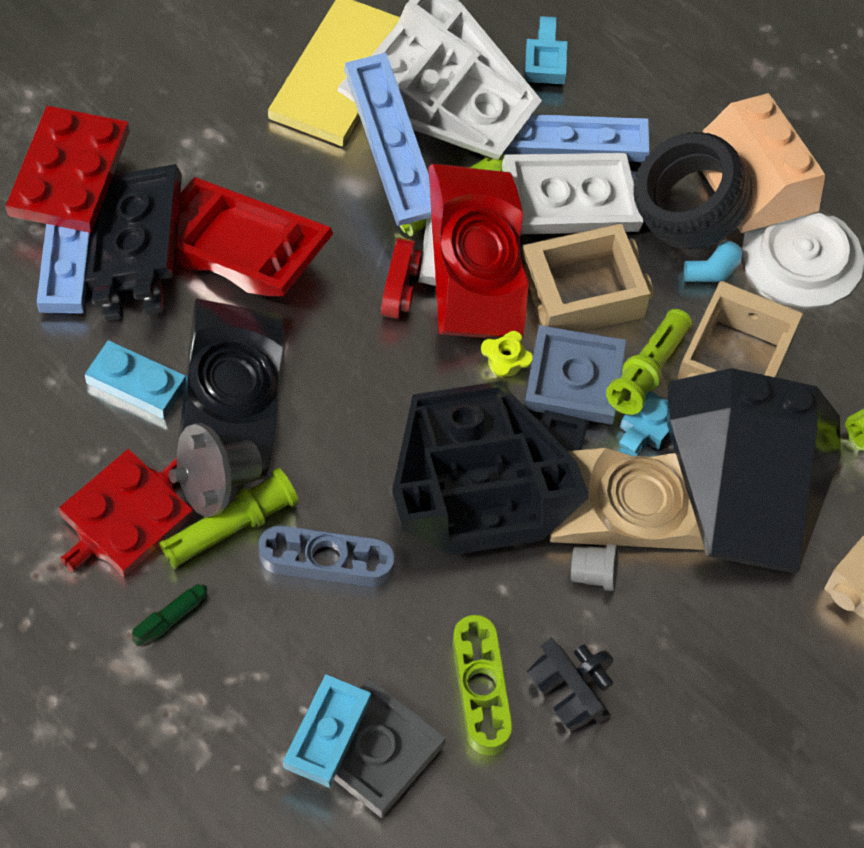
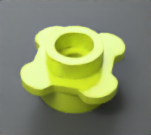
[481,331,533,377]

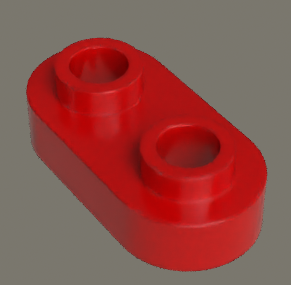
[381,238,422,319]

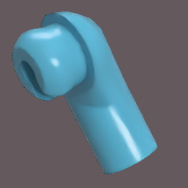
[684,240,742,282]

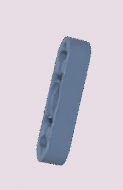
[258,526,394,587]

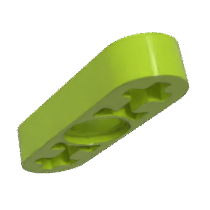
[453,615,512,755]

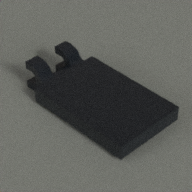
[84,164,182,321]

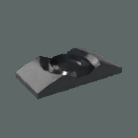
[176,299,283,475]

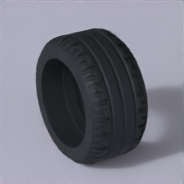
[633,132,752,250]

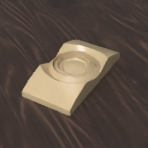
[550,448,705,550]

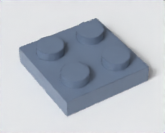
[524,325,626,425]

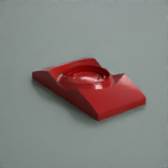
[428,164,529,339]
[175,177,333,296]

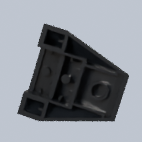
[667,368,841,574]
[392,381,588,556]

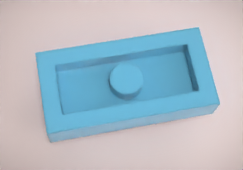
[85,340,186,419]
[283,674,371,788]

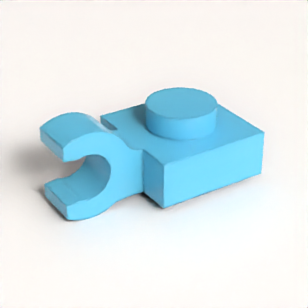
[524,16,567,84]
[618,391,670,456]

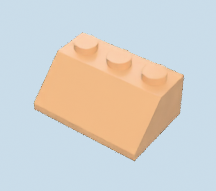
[701,93,825,233]

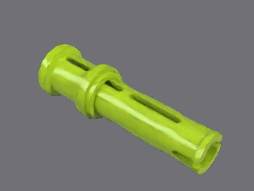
[606,309,692,415]
[159,468,299,569]

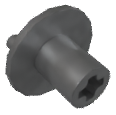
[169,423,262,517]

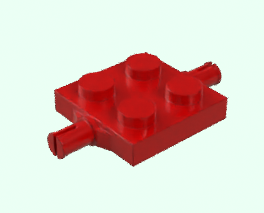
[59,448,193,577]

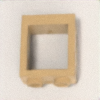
[521,223,653,332]
[677,281,803,379]

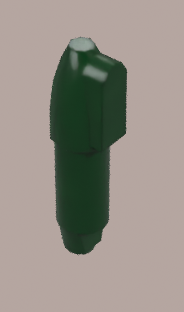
[132,584,207,646]

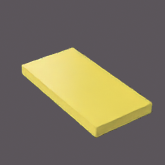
[268,0,400,147]

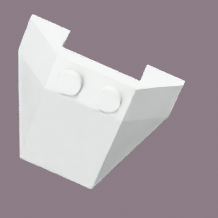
[337,0,542,160]

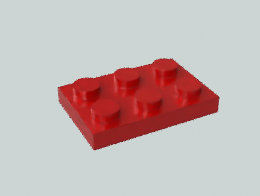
[5,105,130,233]

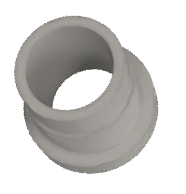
[571,544,618,592]

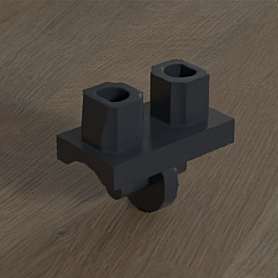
[526,637,614,731]

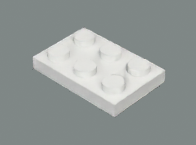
[502,153,643,234]

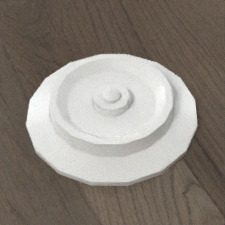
[742,209,864,309]

